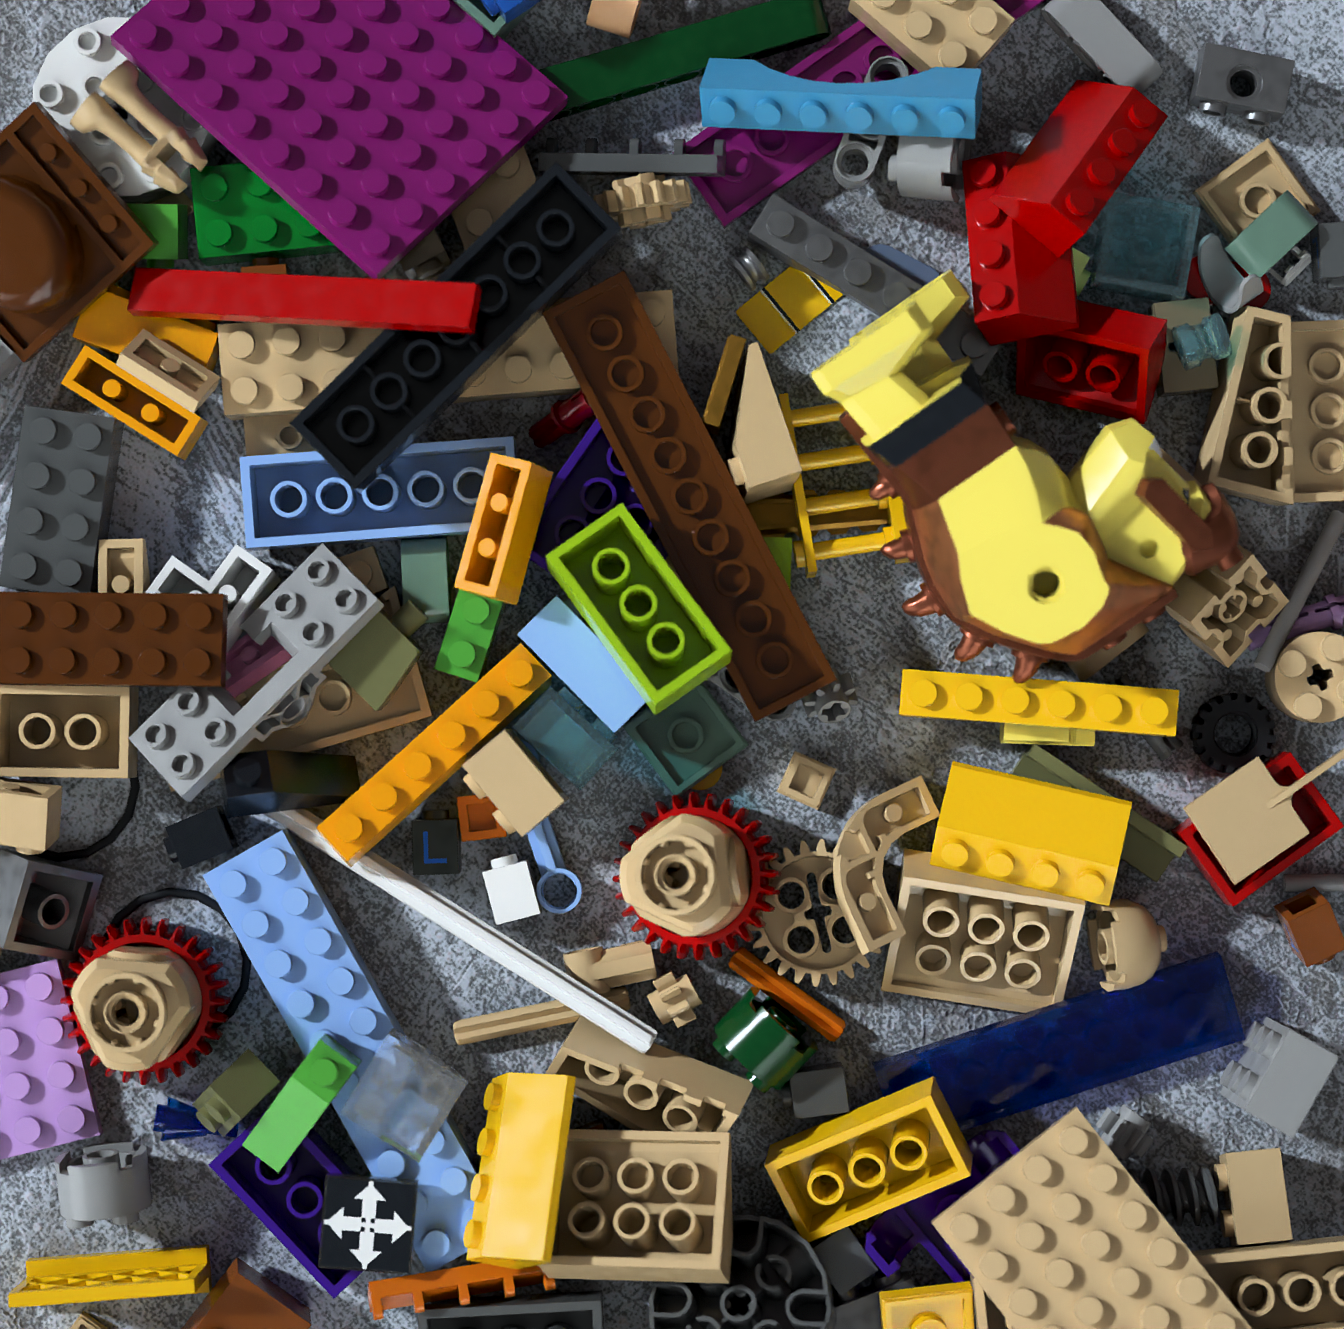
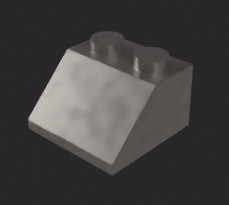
[0,848,103,961]

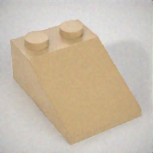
[726,342,802,504]

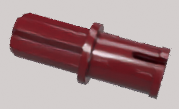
[528,389,594,448]

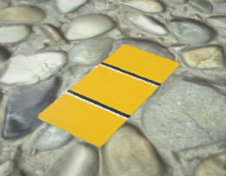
[736,266,844,354]

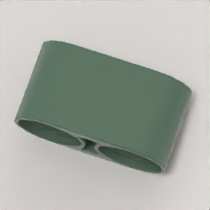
[1224,190,1319,278]
[401,537,452,624]

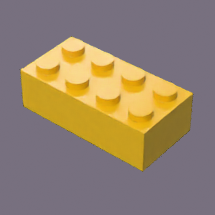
[764,1076,973,1242]

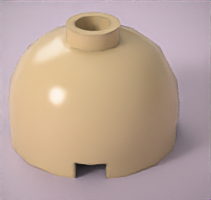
[1087,899,1167,992]

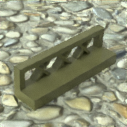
[1010,744,1187,882]

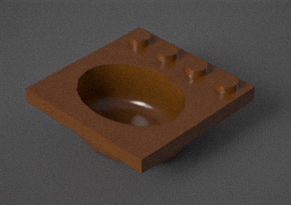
[0,102,159,363]

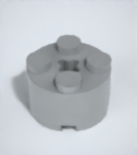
[888,135,972,202]
[54,1141,153,1229]

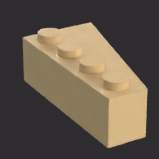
[1193,305,1294,506]
[545,1015,754,1132]

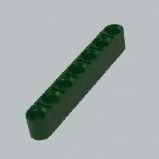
[539,0,832,122]

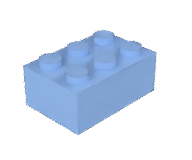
[517,595,646,733]

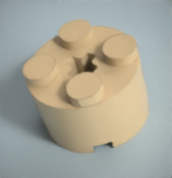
[1265,632,1344,723]

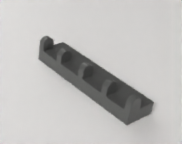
[538,138,726,177]

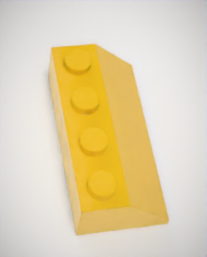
[929,761,1132,906]
[464,1072,576,1270]

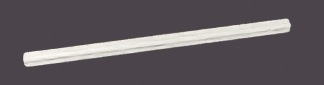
[264,808,658,1053]

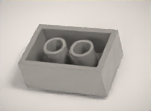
[1220,1015,1339,1138]

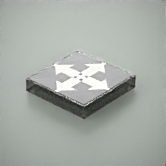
[318,1173,419,1275]

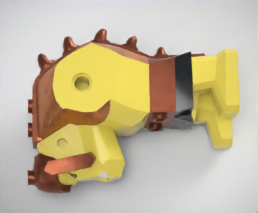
[811,269,1244,684]

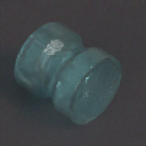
[1172,313,1232,371]

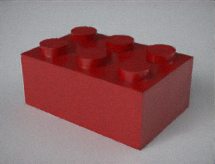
[1171,751,1344,907]

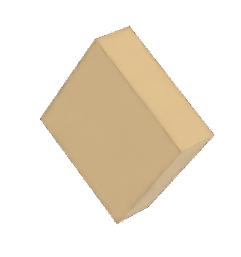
[776,751,836,810]

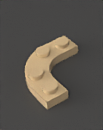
[833,775,940,955]

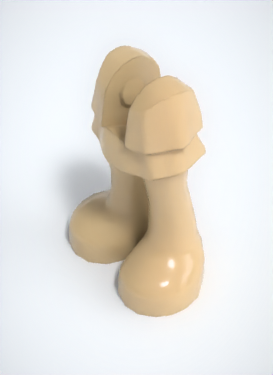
[70,59,208,194]

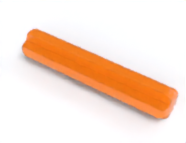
[728,947,846,1042]

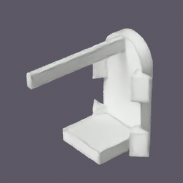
[1268,245,1311,287]

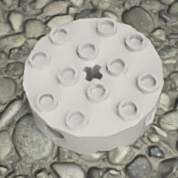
[32,17,217,204]

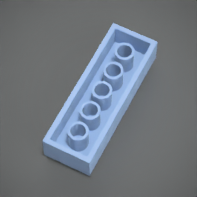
[239,436,517,551]

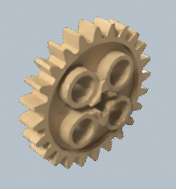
[748,839,891,987]

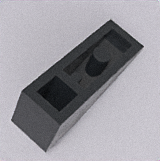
[220,750,360,818]

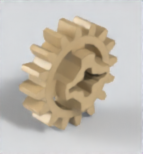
[593,172,692,229]

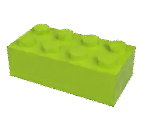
[546,503,732,715]

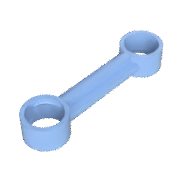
[520,739,582,914]

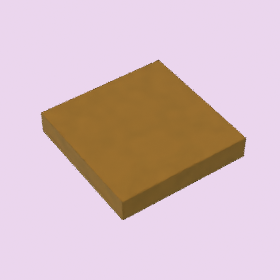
[702,334,746,435]

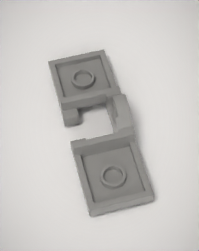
[128,543,385,803]

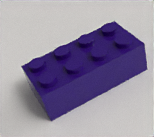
[208,1109,365,1299]

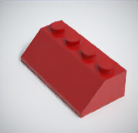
[989,79,1168,258]
[962,151,1080,346]

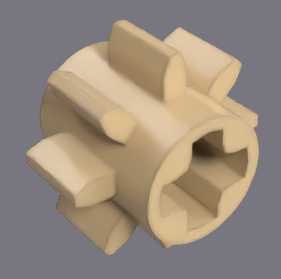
[647,970,703,1029]

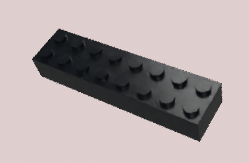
[290,162,622,493]

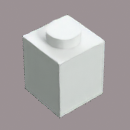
[482,853,542,925]

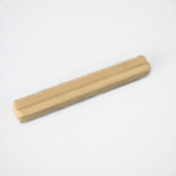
[453,986,631,1045]

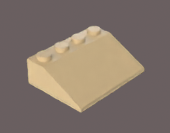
[881,848,1086,1018]
[538,1129,733,1284]

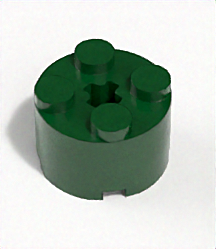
[712,986,818,1093]

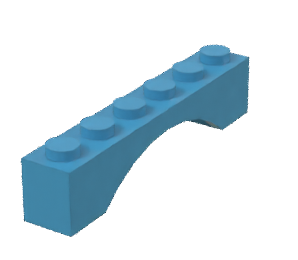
[699,58,982,139]

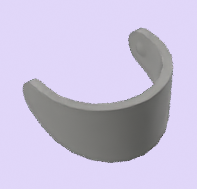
[1198,233,1264,314]

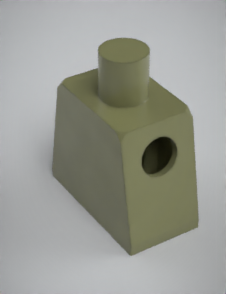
[328,599,429,711]

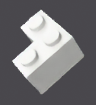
[145,544,281,653]

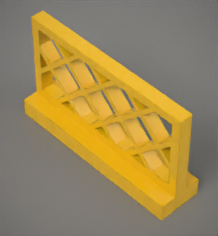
[8,1244,212,1308]

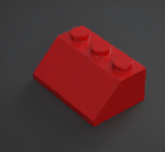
[1016,300,1167,424]

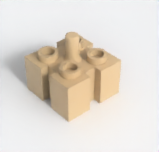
[1165,544,1289,668]

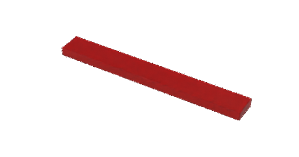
[127,267,482,333]

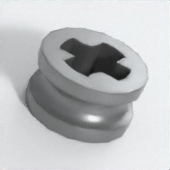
[728,246,770,292]

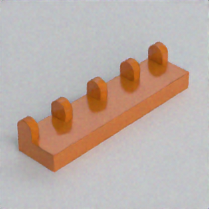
[367,1263,556,1320]

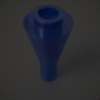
[153,1096,239,1141]

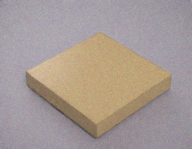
[1193,138,1320,244]

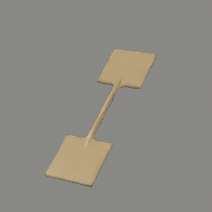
[1183,748,1344,885]

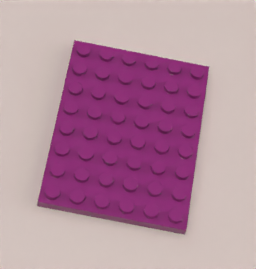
[110,0,568,279]

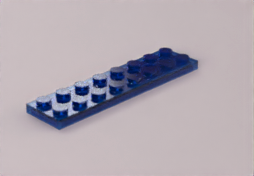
[872,951,1246,1131]

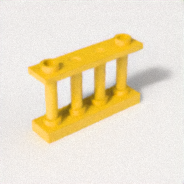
[778,393,910,578]

